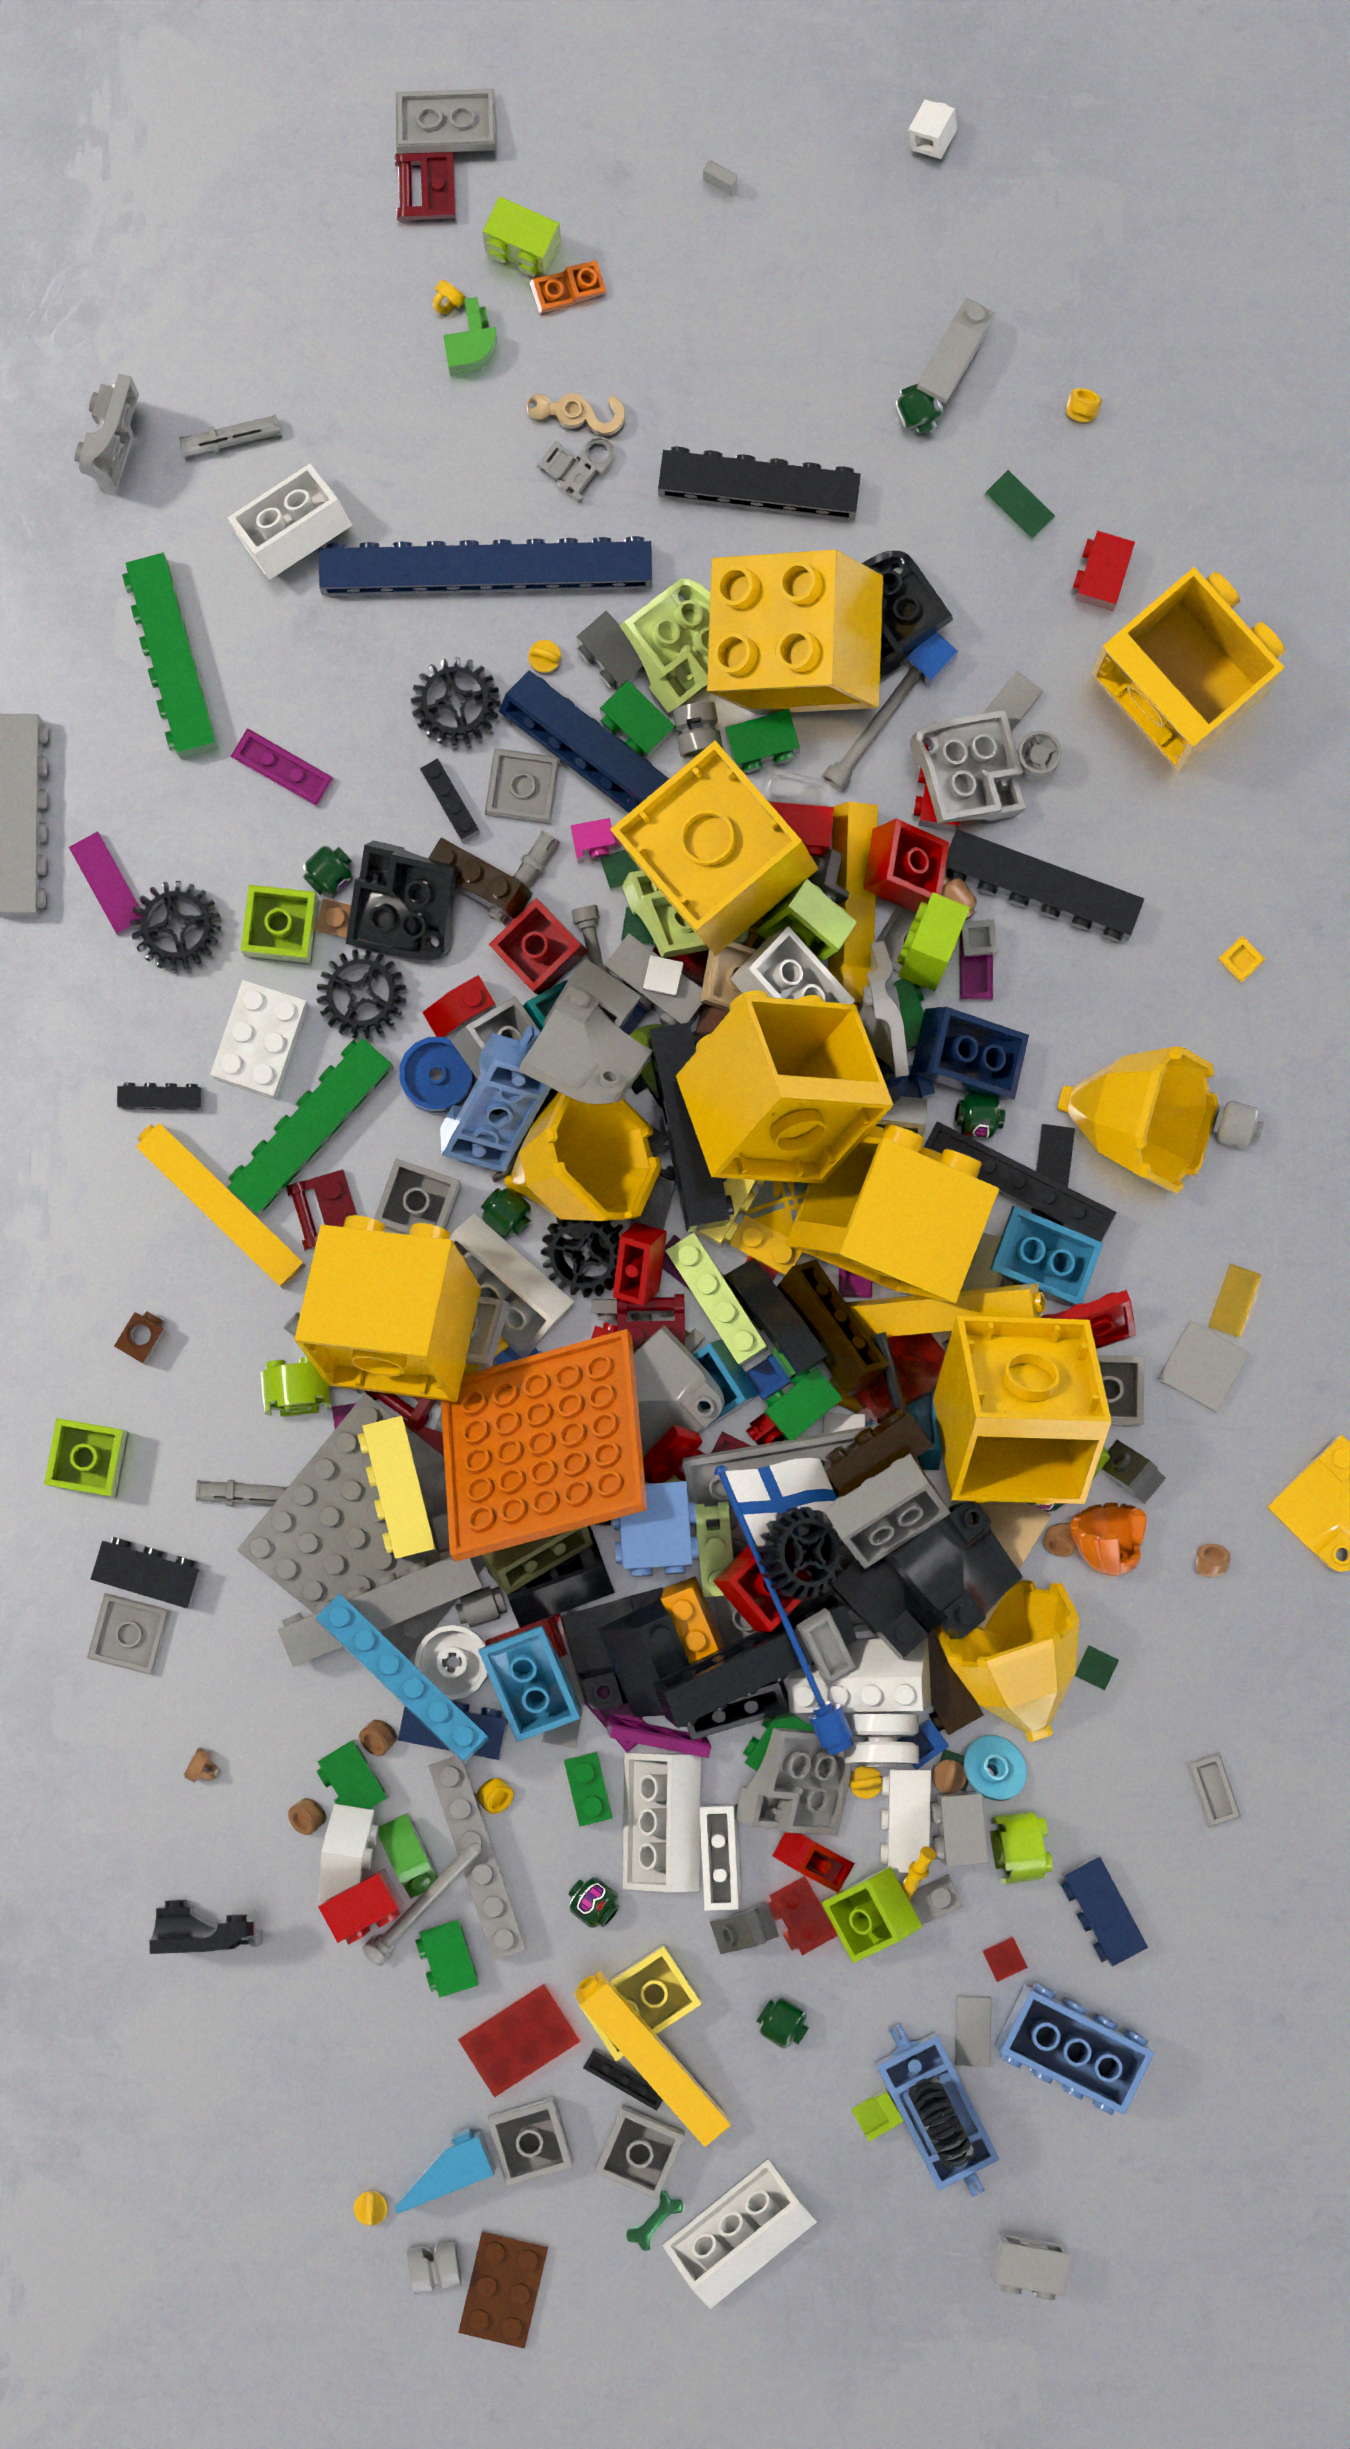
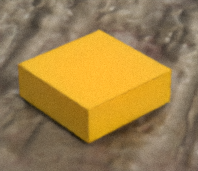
[1218,935,1266,984]

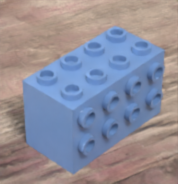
[613,1481,699,1577]
[995,1982,1155,2115]

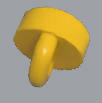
[433,279,466,315]
[1066,388,1102,423]
[528,640,561,675]
[849,1765,882,1799]
[476,1778,514,1814]
[353,2190,388,2226]

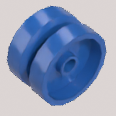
[399,1037,474,1114]

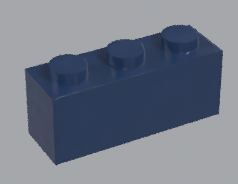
[1060,1855,1148,1967]

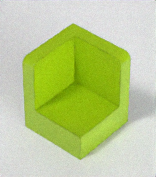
[852,2088,904,2142]

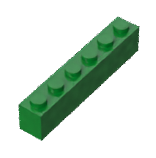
[122,552,218,759]
[228,1037,394,1216]

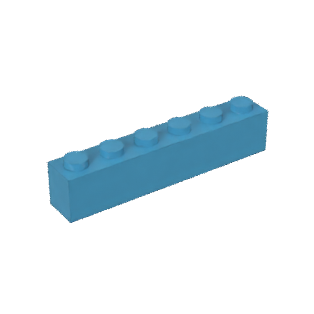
[316,1593,489,1764]

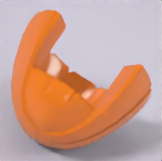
[1070,1502,1147,1576]

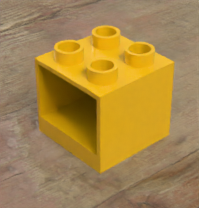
[707,549,883,714]
[1091,567,1286,771]
[610,740,818,956]
[676,990,893,1184]
[785,1124,999,1303]
[294,1215,482,1402]
[933,1315,1112,1505]

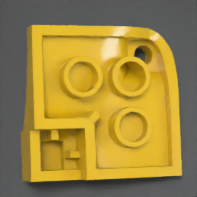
[1266,1434,1350,1572]

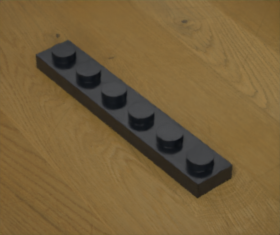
[924,1121,1117,1242]

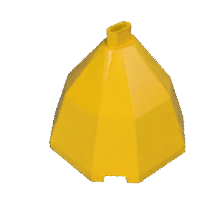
[1058,1046,1218,1193]
[504,1092,662,1221]
[934,1580,1080,1742]

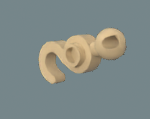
[526,393,625,436]

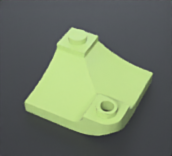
[619,578,710,713]
[622,870,749,958]

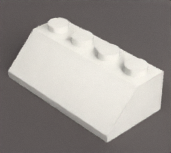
[450,1213,574,1358]
[788,1637,931,1713]
[623,1753,701,1892]
[662,2159,817,2309]

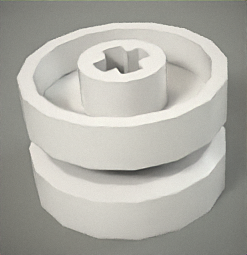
[415,1625,489,1700]
[844,1714,919,1767]

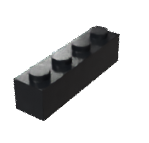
[420,758,480,843]
[117,1082,203,1110]
[583,2048,663,2111]

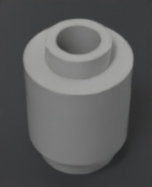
[455,1586,507,1628]

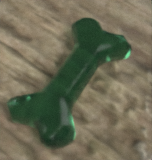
[626,2191,683,2251]

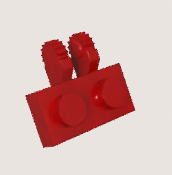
[643,1425,705,1484]

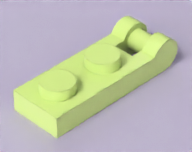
[695,1501,734,1598]

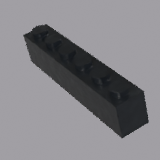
[658,446,861,520]
[945,829,1145,942]
[646,1022,734,1233]
[653,1595,857,1728]

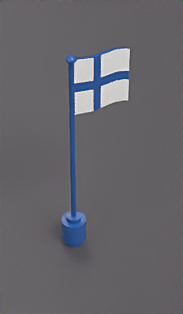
[714,1458,853,1755]

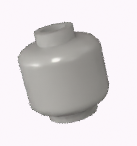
[1212,1101,1264,1149]

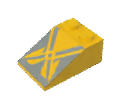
[729,1180,809,1277]

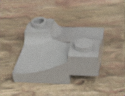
[74,373,139,496]
[910,710,1026,824]
[857,941,909,1077]
[519,986,653,1104]
[634,1325,724,1453]
[735,1727,851,1835]

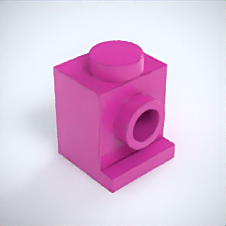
[571,818,621,863]

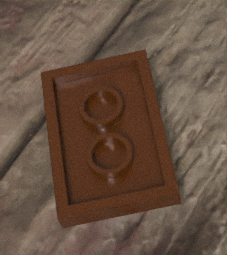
[458,2230,549,2349]

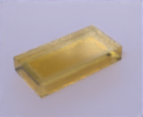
[1207,1263,1262,1338]

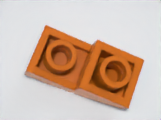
[530,260,606,314]

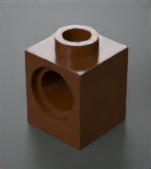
[114,1311,167,1365]

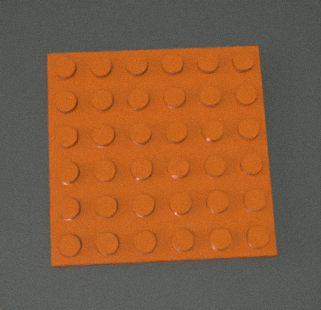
[441,1329,647,1562]

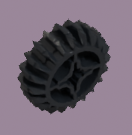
[411,657,501,748]
[130,881,221,972]
[316,949,407,1040]
[540,1217,623,1298]
[757,1507,847,1600]
[908,2076,975,2170]

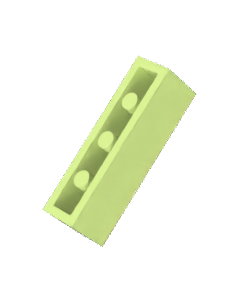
[666,1233,769,1366]

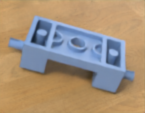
[440,1025,551,1172]
[875,2024,1000,2197]

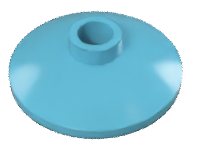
[964,1735,1027,1801]

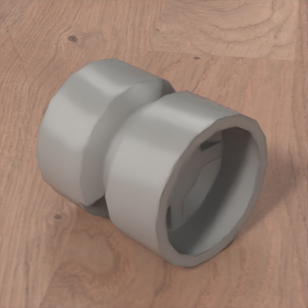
[673,702,723,758]
[1017,731,1062,782]
[407,2241,462,2294]

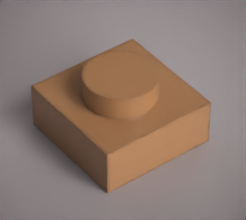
[315,898,351,940]

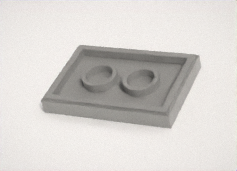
[396,89,496,154]

